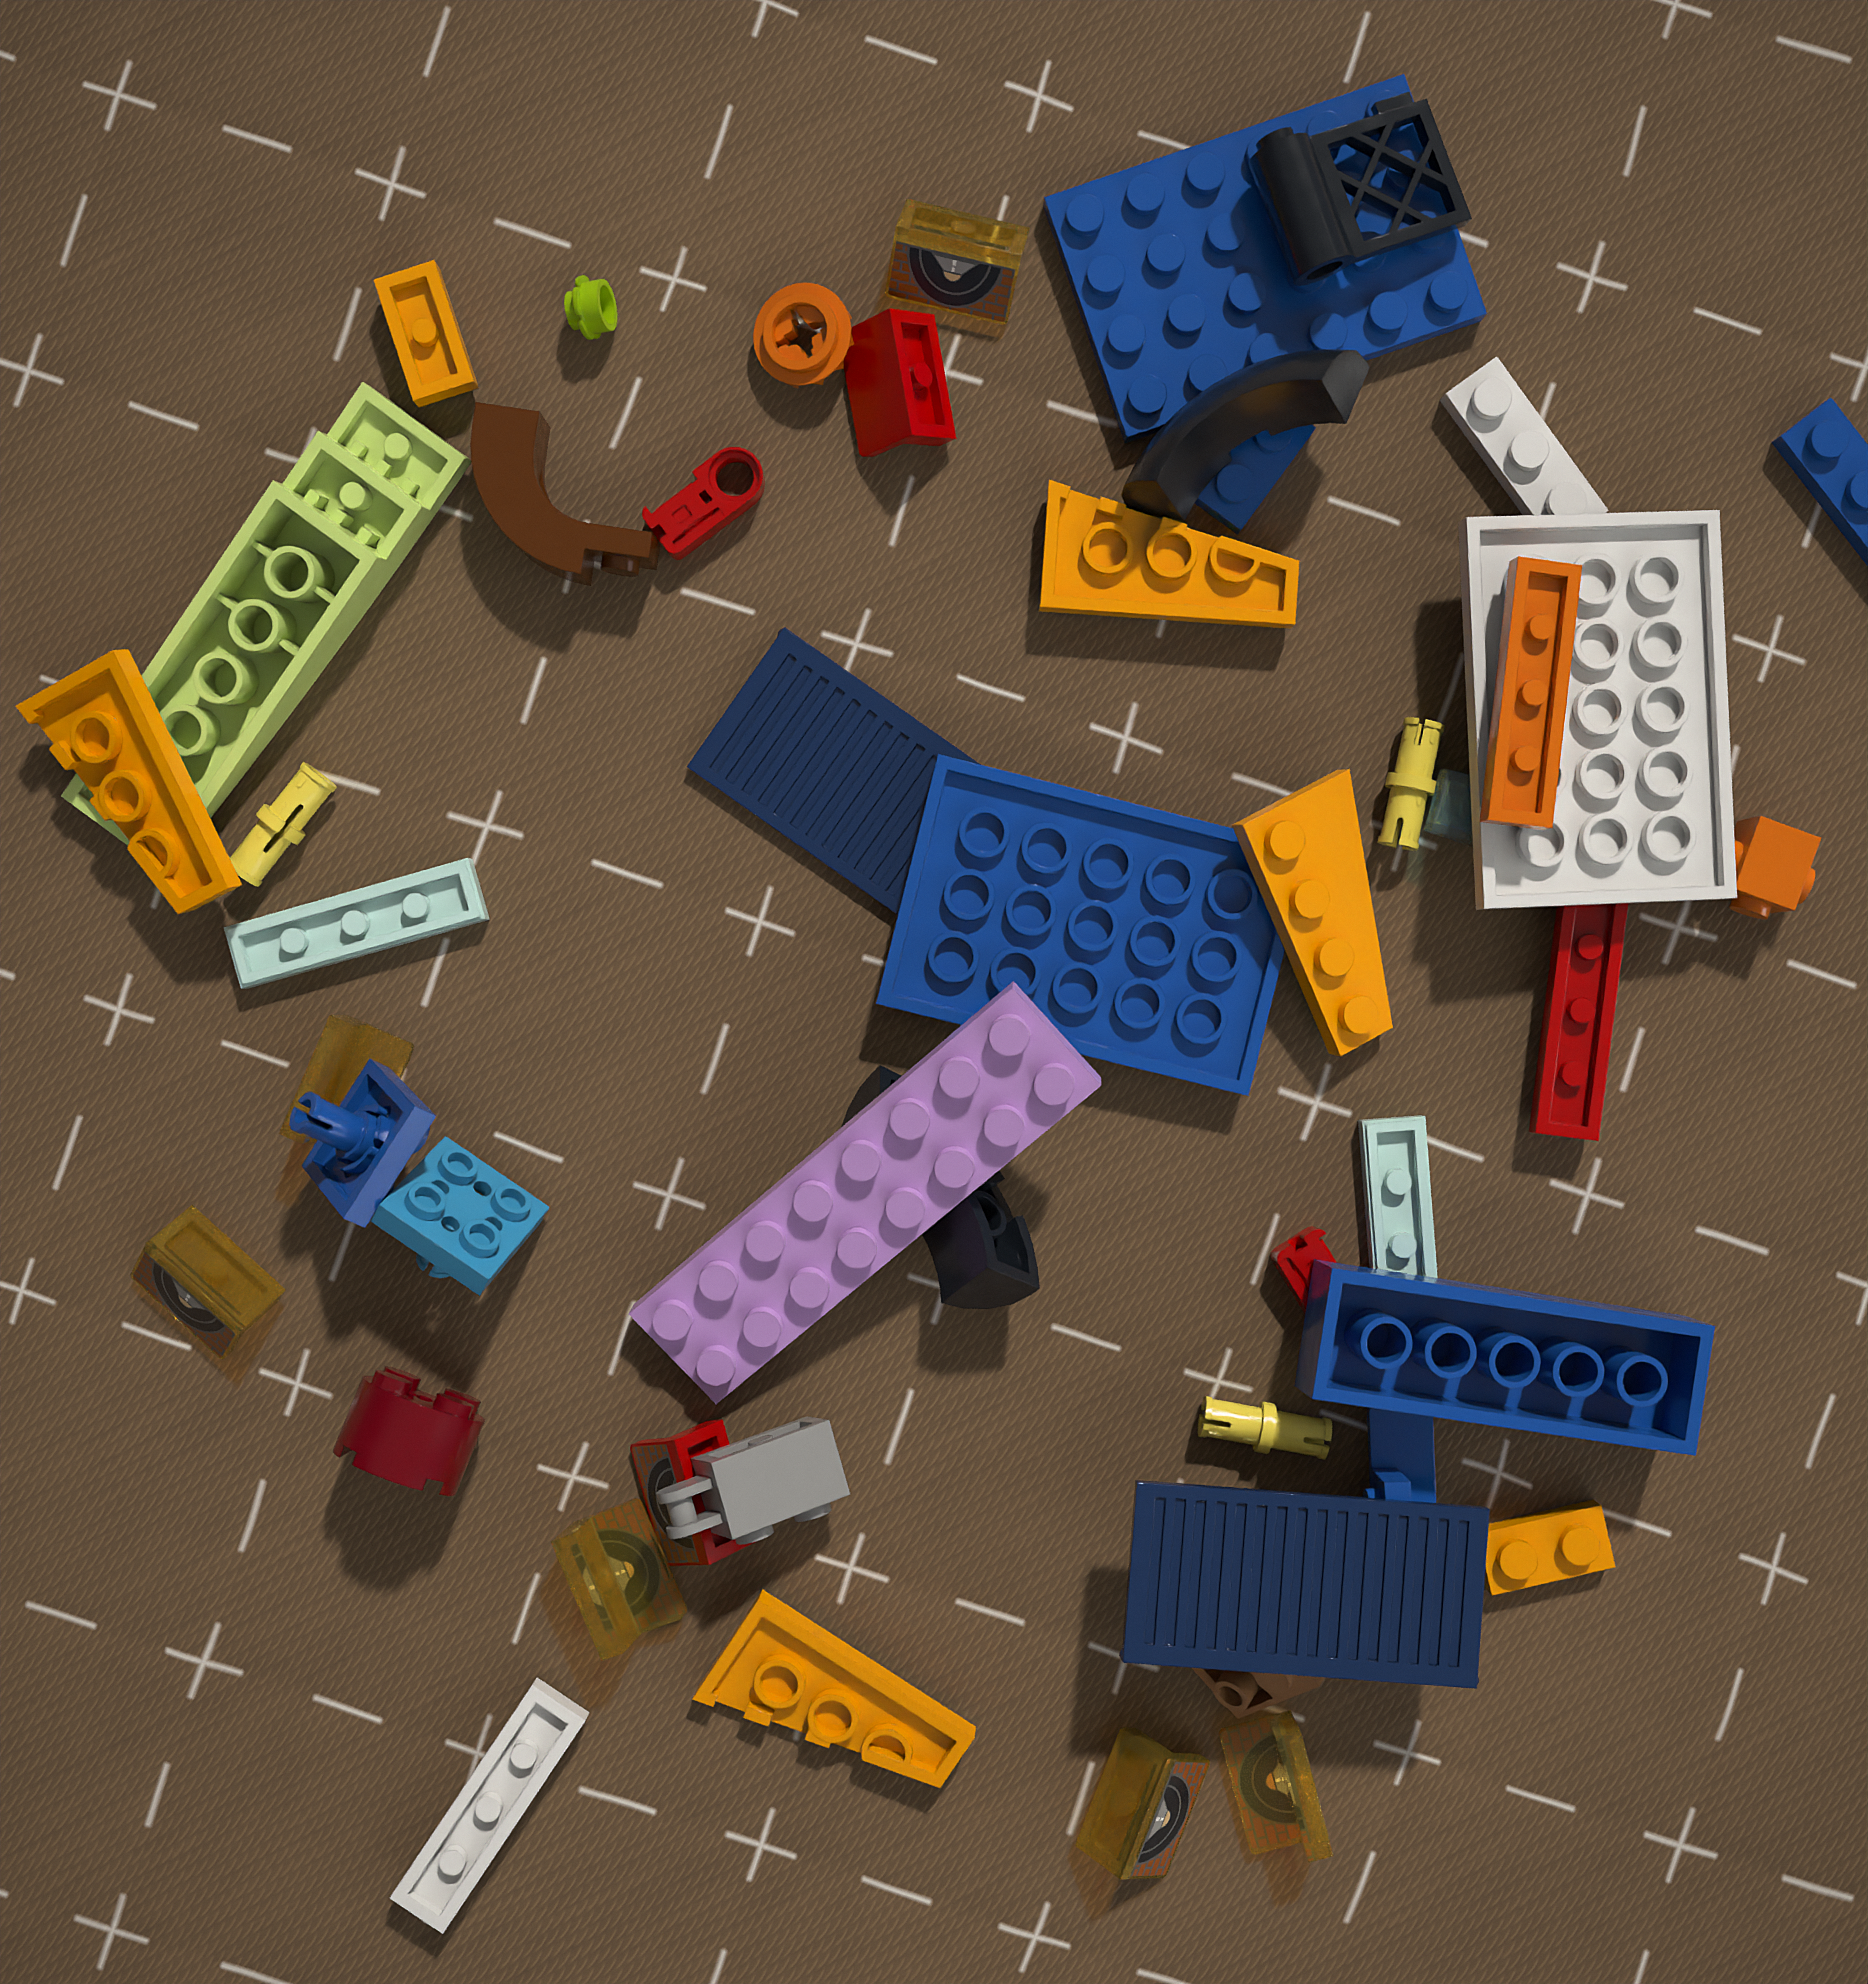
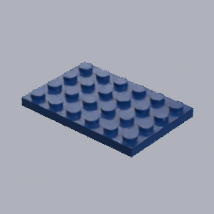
[1043,74,1487,443]
[876,754,1285,1096]

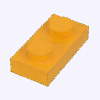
[374,260,479,408]
[1484,1500,1616,1596]

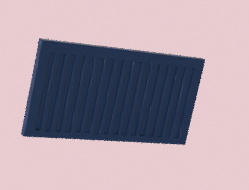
[687,627,981,915]
[1119,1480,1490,1689]

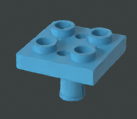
[371,1136,550,1296]

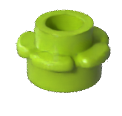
[564,275,617,340]

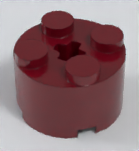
[333,1366,485,1496]

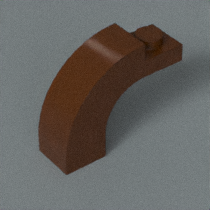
[470,402,660,586]

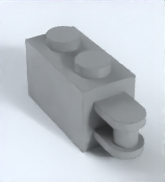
[656,1416,850,1545]

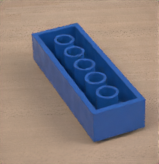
[1294,1259,1715,1456]

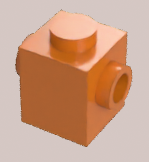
[1729,816,1821,920]

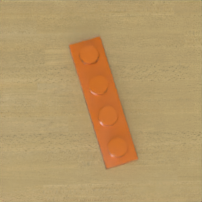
[1479,556,1582,830]

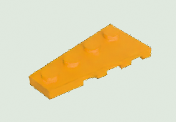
[15,649,242,914]
[1232,769,1393,1056]
[692,1589,976,1788]

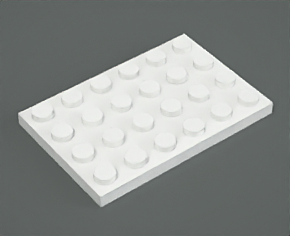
[1458,510,1737,910]

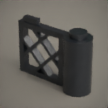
[1248,92,1472,286]

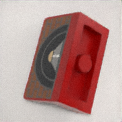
[630,1419,757,1566]

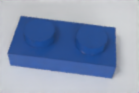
[1195,425,1316,535]

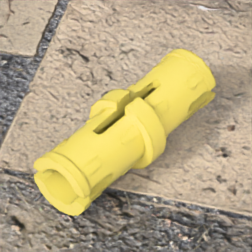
[1377,717,1445,851]
[229,762,337,887]
[1198,1396,1332,1460]

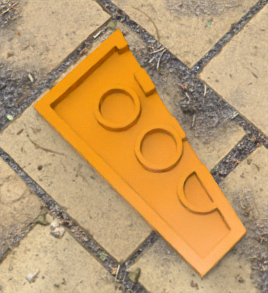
[1039,480,1300,629]

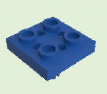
[289,1059,436,1228]

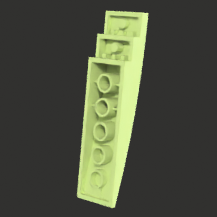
[61,382,471,845]

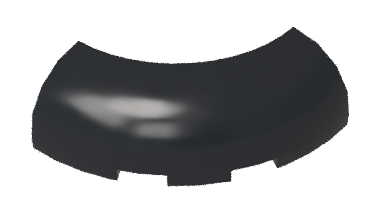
[1121,349,1370,521]
[841,1065,1040,1309]

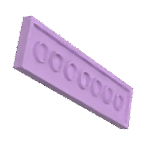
[629,981,1101,1404]

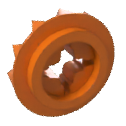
[753,283,854,389]

